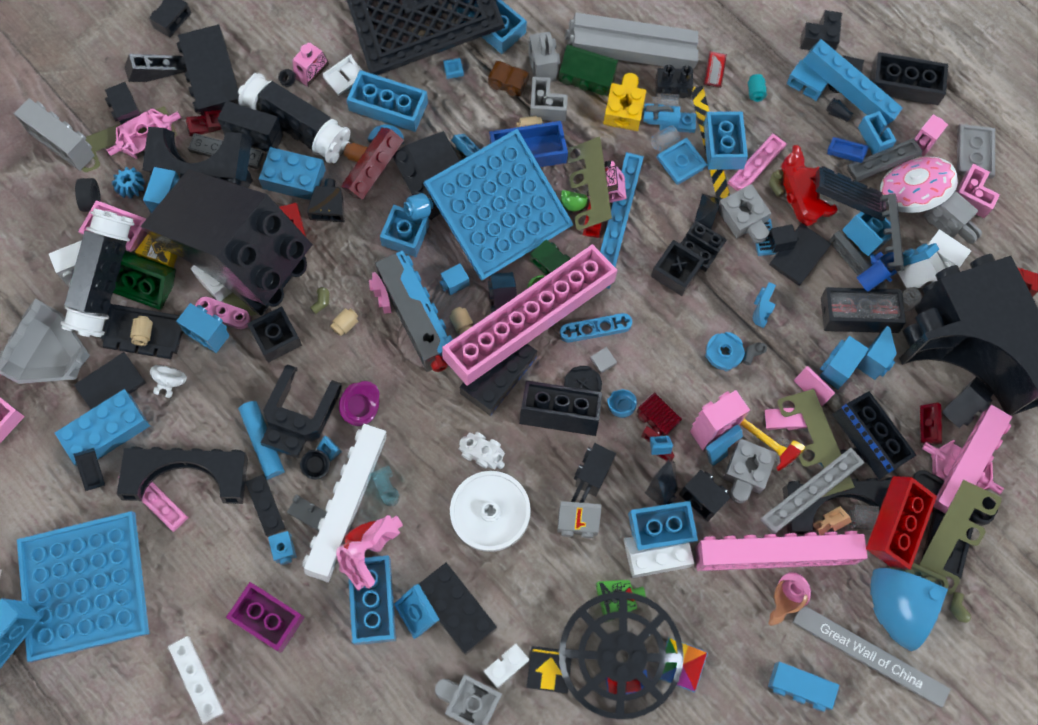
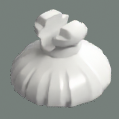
[150,365,187,398]

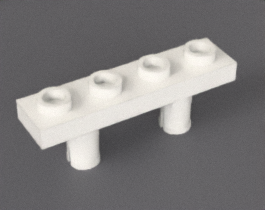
[168,636,224,724]

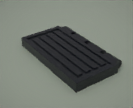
[816,166,887,221]
[100,304,183,360]

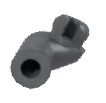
[742,342,767,365]

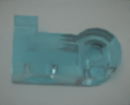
[371,466,400,506]

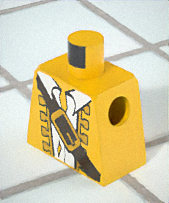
[135,234,177,268]

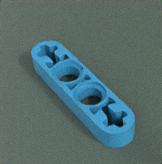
[560,313,632,343]

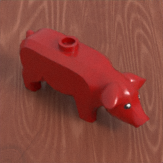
[780,145,838,226]

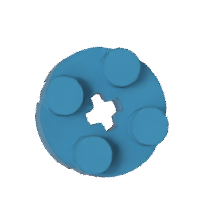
[705,332,745,371]

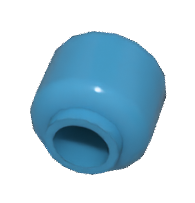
[404,193,433,220]

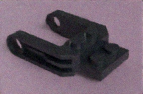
[261,364,342,458]

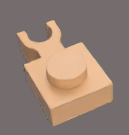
[813,506,852,536]

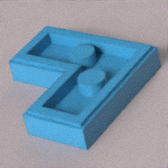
[706,424,743,466]

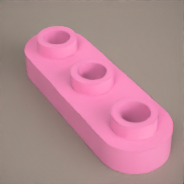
[195,297,251,329]

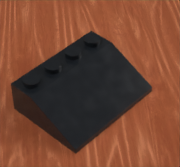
[393,131,460,220]

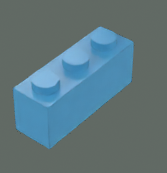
[768,662,839,712]

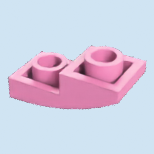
[369,272,392,314]
[765,408,807,430]

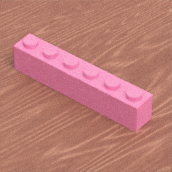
[933,405,1012,514]

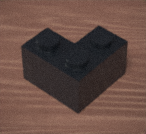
[800,10,842,51]
[488,272,517,313]
[942,377,994,428]

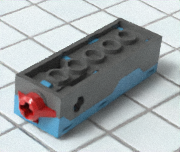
[375,250,453,372]

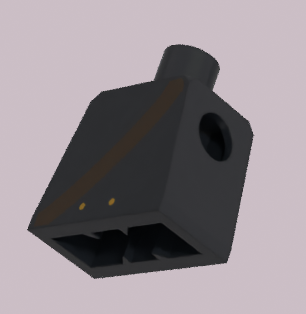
[307,178,345,222]

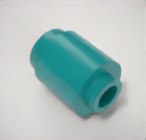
[748,74,767,102]

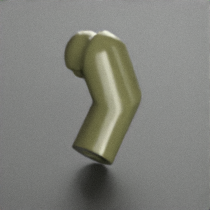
[769,169,785,197]
[310,287,330,315]
[950,592,971,623]

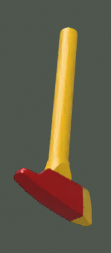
[740,418,805,471]

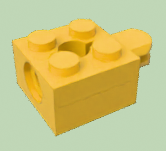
[603,73,646,131]

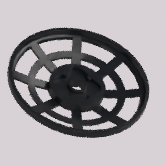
[559,591,684,720]

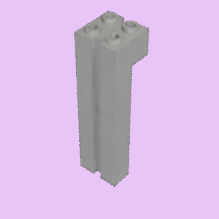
[564,13,698,69]

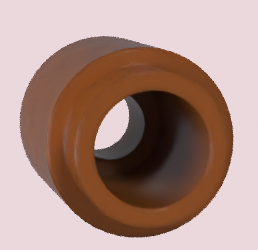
[344,142,368,163]

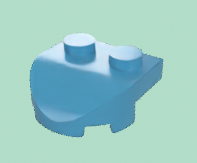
[752,282,776,328]

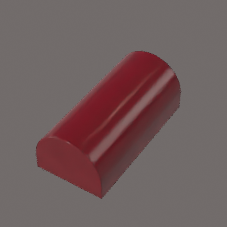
[920,403,942,445]

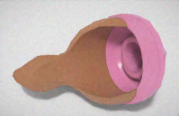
[769,572,811,626]

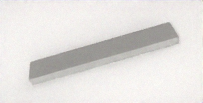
[760,448,865,534]

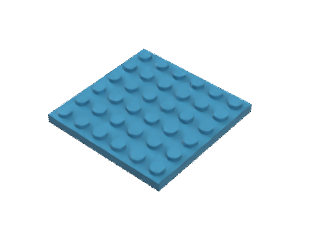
[423,129,574,281]
[17,511,149,662]

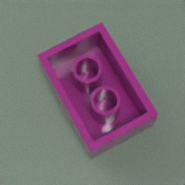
[226,582,305,653]

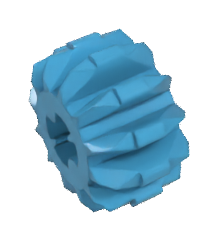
[112,167,145,199]

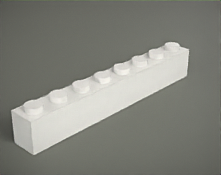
[302,424,386,582]

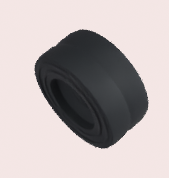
[75,178,101,212]

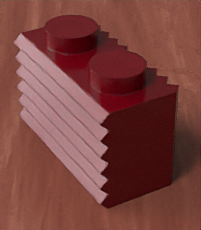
[637,392,682,436]

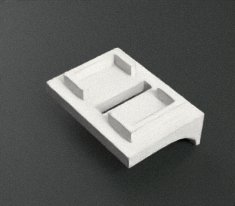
[323,54,363,96]

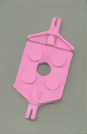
[106,109,181,159]
[922,440,1004,495]

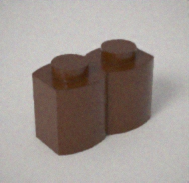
[488,61,529,96]

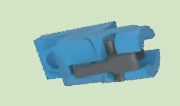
[643,103,696,133]

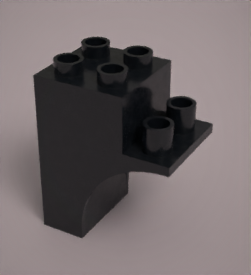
[140,169,313,316]
[899,254,1038,416]

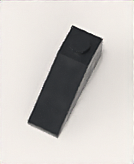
[124,54,186,82]

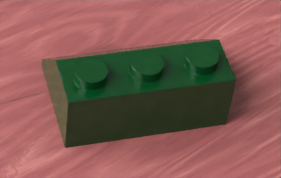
[559,45,618,97]
[113,251,176,310]

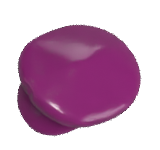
[339,381,380,426]

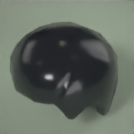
[300,450,331,480]
[969,497,998,526]

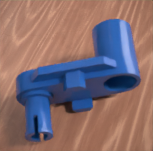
[856,251,897,292]

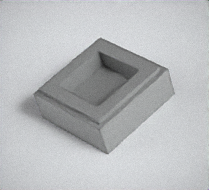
[590,347,617,373]

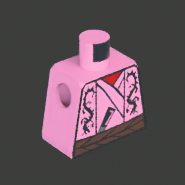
[293,43,329,87]
[587,161,626,203]

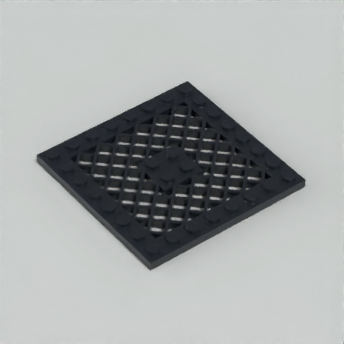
[347,0,505,76]

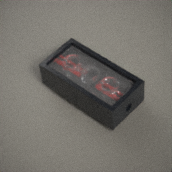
[821,287,906,333]

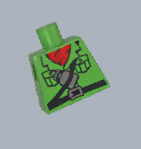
[596,580,646,623]

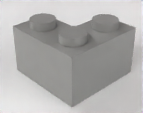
[530,77,568,121]

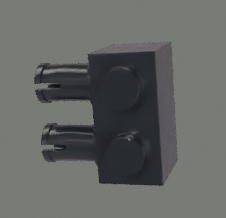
[656,65,693,98]

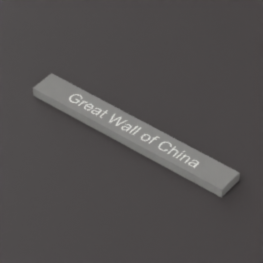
[792,606,951,708]

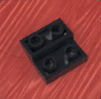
[680,221,727,272]

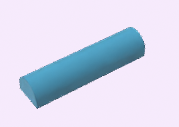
[238,401,285,480]

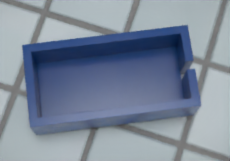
[490,121,568,167]

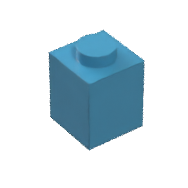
[439,263,470,296]

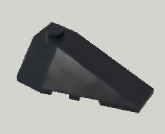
[645,460,678,506]

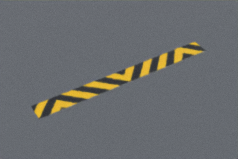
[692,86,730,202]

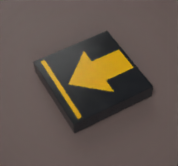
[526,646,572,694]

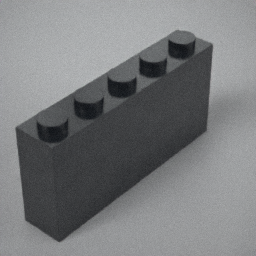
[177,24,239,116]

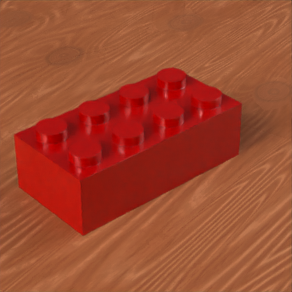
[866,476,937,570]

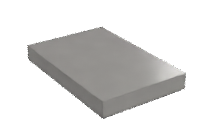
[957,124,995,179]

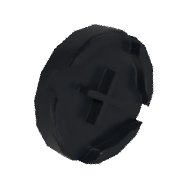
[564,365,602,392]

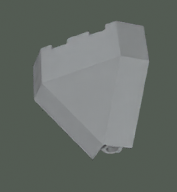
[0,299,90,384]

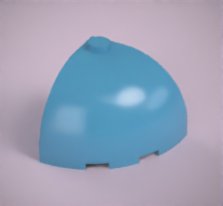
[870,568,948,651]

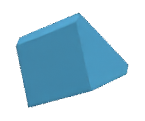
[316,436,342,462]
[650,436,673,455]

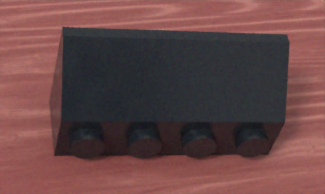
[519,380,602,436]

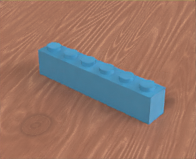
[802,39,903,125]

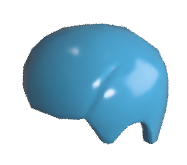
[607,389,637,418]

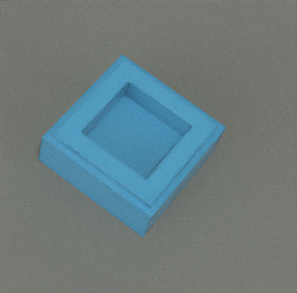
[443,58,464,79]

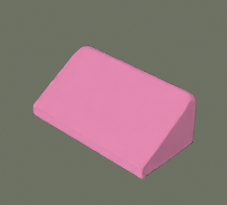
[794,366,835,407]

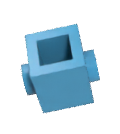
[268,531,297,565]

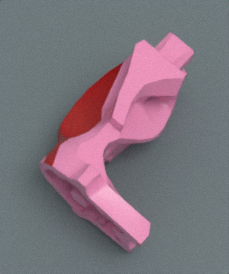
[336,515,403,590]

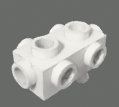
[459,432,505,470]

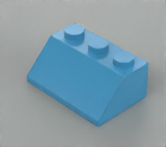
[628,501,698,551]

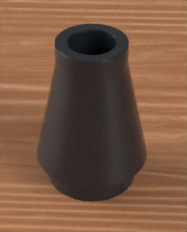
[826,98,854,122]

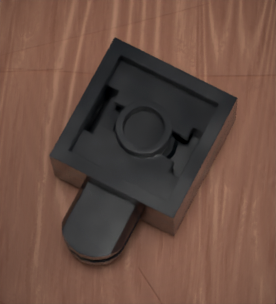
[571,443,616,503]

